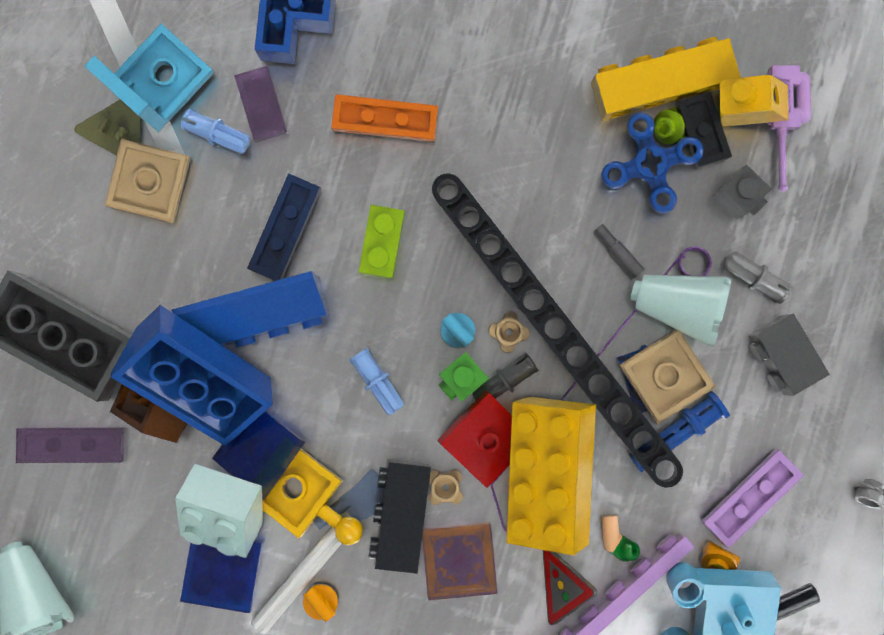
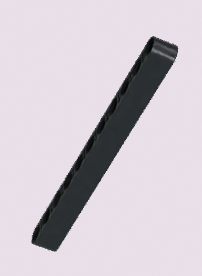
[432,173,683,488]

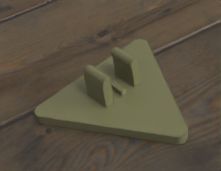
[74,99,142,156]

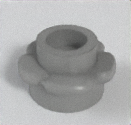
[854,479,884,509]

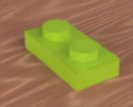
[359,205,405,279]

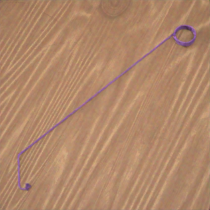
[491,246,712,532]

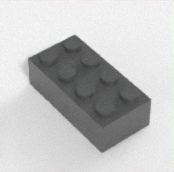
[0,270,132,402]

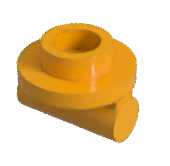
[701,540,740,570]
[303,584,338,623]

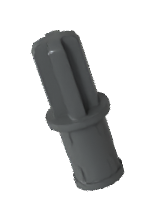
[472,352,539,400]

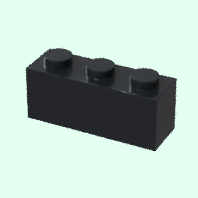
[368,459,431,574]

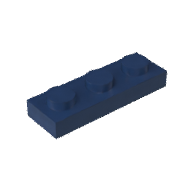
[247,173,321,281]

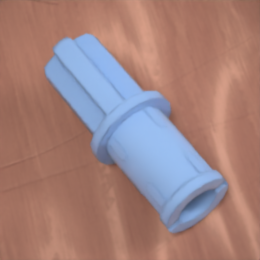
[181,109,250,154]
[349,348,404,415]

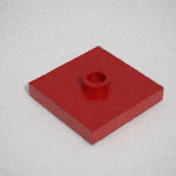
[437,390,512,488]

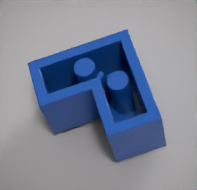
[254,0,336,64]

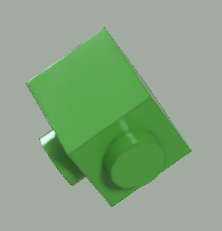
[438,352,489,402]

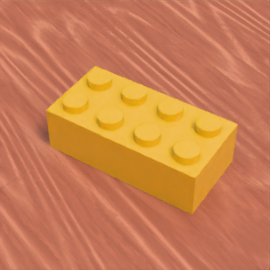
[506,397,596,556]

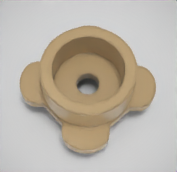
[488,311,530,353]
[429,470,463,505]

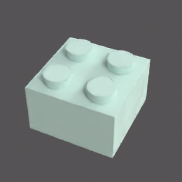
[175,464,263,558]

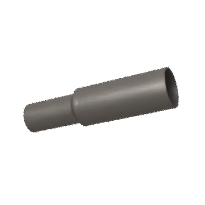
[594,224,645,279]

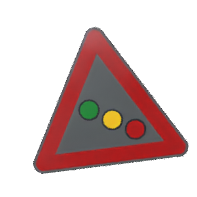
[543,550,598,625]

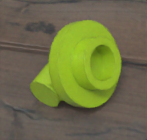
[654,107,686,145]

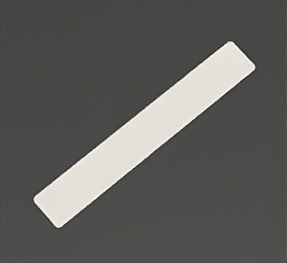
[89,0,185,155]

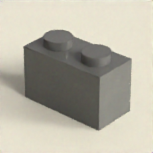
[748,313,830,396]

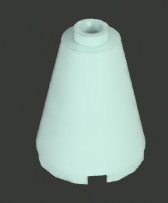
[630,275,732,347]
[0,542,74,635]

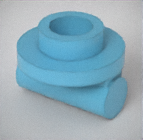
[441,313,475,348]

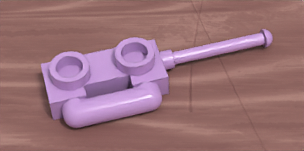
[767,65,811,192]

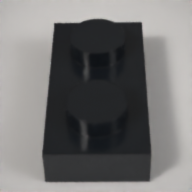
[675,91,732,169]

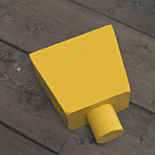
[720,75,789,127]

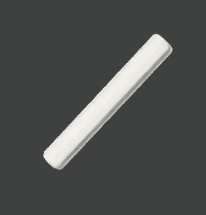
[251,527,342,635]

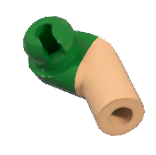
[601,515,640,562]

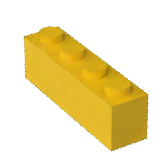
[591,37,741,122]

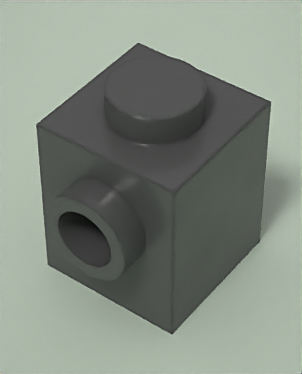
[712,164,772,219]

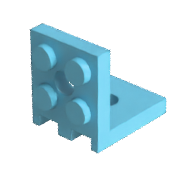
[84,24,214,133]

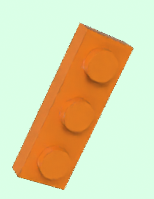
[331,94,438,142]

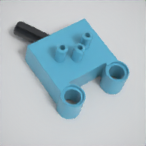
[661,562,820,635]

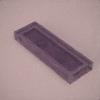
[16,427,124,463]

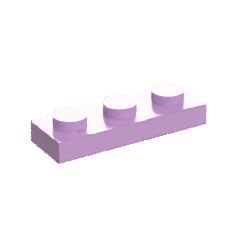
[701,449,804,549]

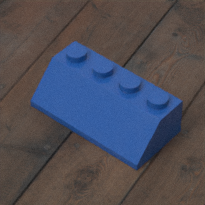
[171,271,330,348]
[111,305,273,446]

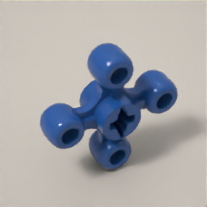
[601,112,704,214]

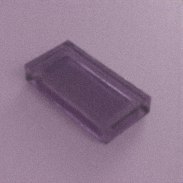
[234,66,288,143]

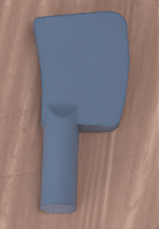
[313,469,383,530]

